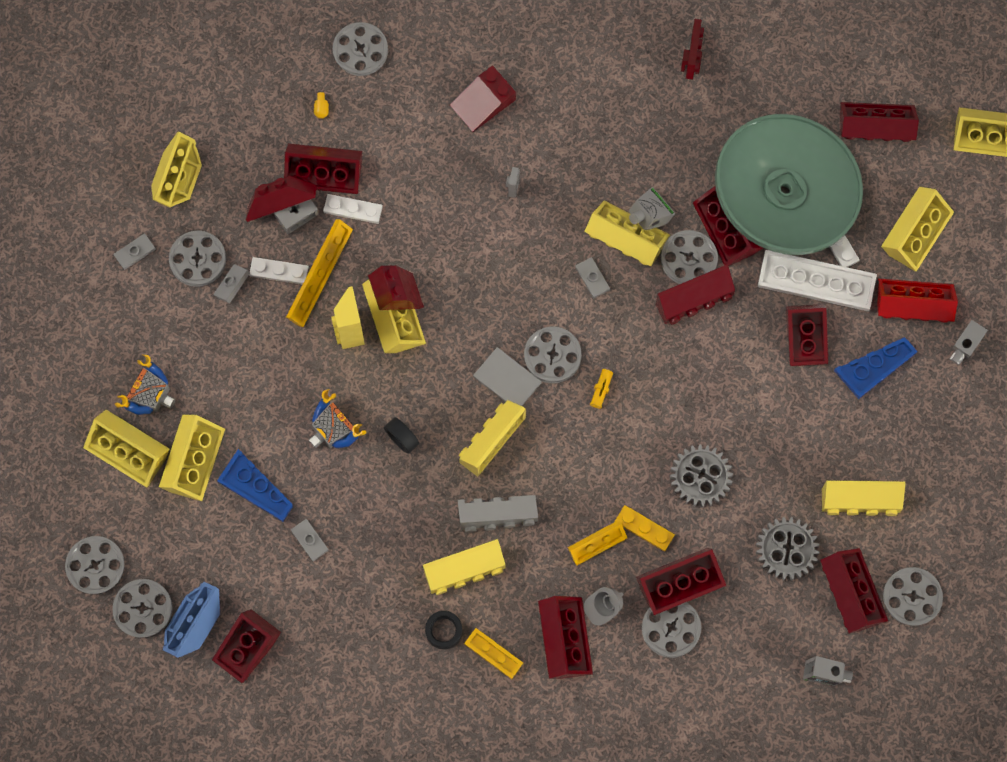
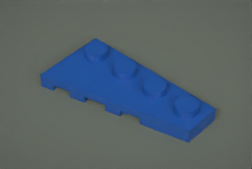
[834,337,918,399]
[217,449,293,522]

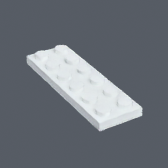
[757,250,877,311]

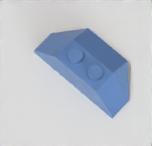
[163,582,220,658]

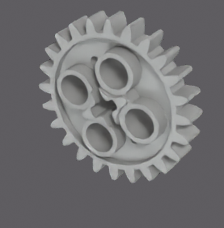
[670,444,733,508]
[756,517,820,581]

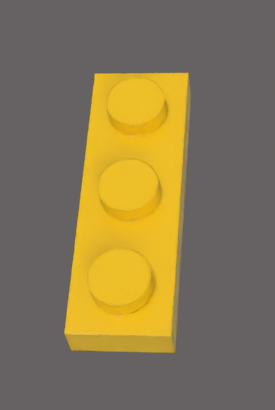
[615,505,675,552]
[567,520,627,566]
[464,628,524,680]

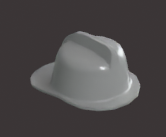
[584,587,624,625]

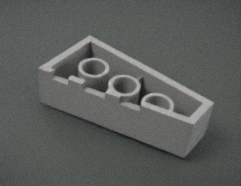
[458,495,538,533]

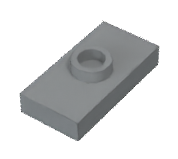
[505,167,520,198]
[113,233,156,270]
[575,257,610,299]
[213,264,250,304]
[291,519,329,562]

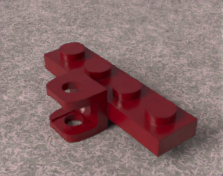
[681,19,704,80]

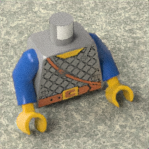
[115,354,176,415]
[308,389,366,449]

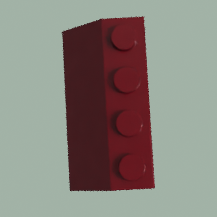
[840,102,919,142]
[284,143,363,194]
[693,186,763,266]
[655,265,735,325]
[636,548,726,615]
[820,548,889,634]
[538,596,593,679]

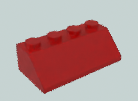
[877,278,958,323]

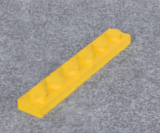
[286,219,353,327]

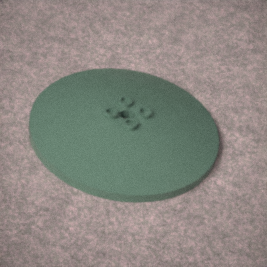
[715,114,863,255]

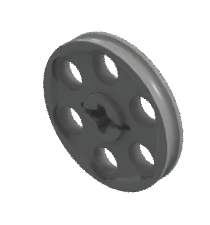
[332,22,388,76]
[661,230,718,284]
[169,231,226,287]
[524,327,581,383]
[65,536,124,594]
[883,567,943,626]
[113,579,173,638]
[642,602,701,658]

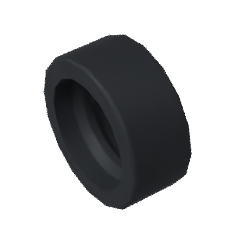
[384,417,419,454]
[425,611,463,650]

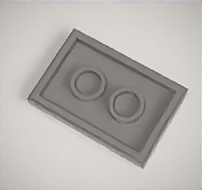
[473,347,542,406]

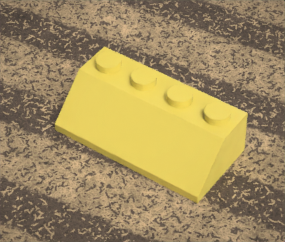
[954,107,1007,157]
[881,187,954,272]
[584,200,670,266]
[362,280,426,353]
[331,286,365,349]
[459,400,526,477]
[83,410,170,487]
[159,415,225,501]
[822,481,905,516]
[423,539,506,595]

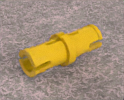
[590,369,613,409]

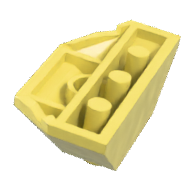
[151,132,202,208]

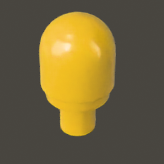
[314,92,329,119]

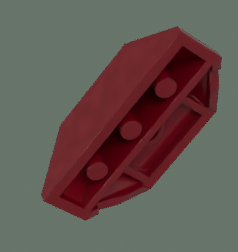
[246,175,316,222]

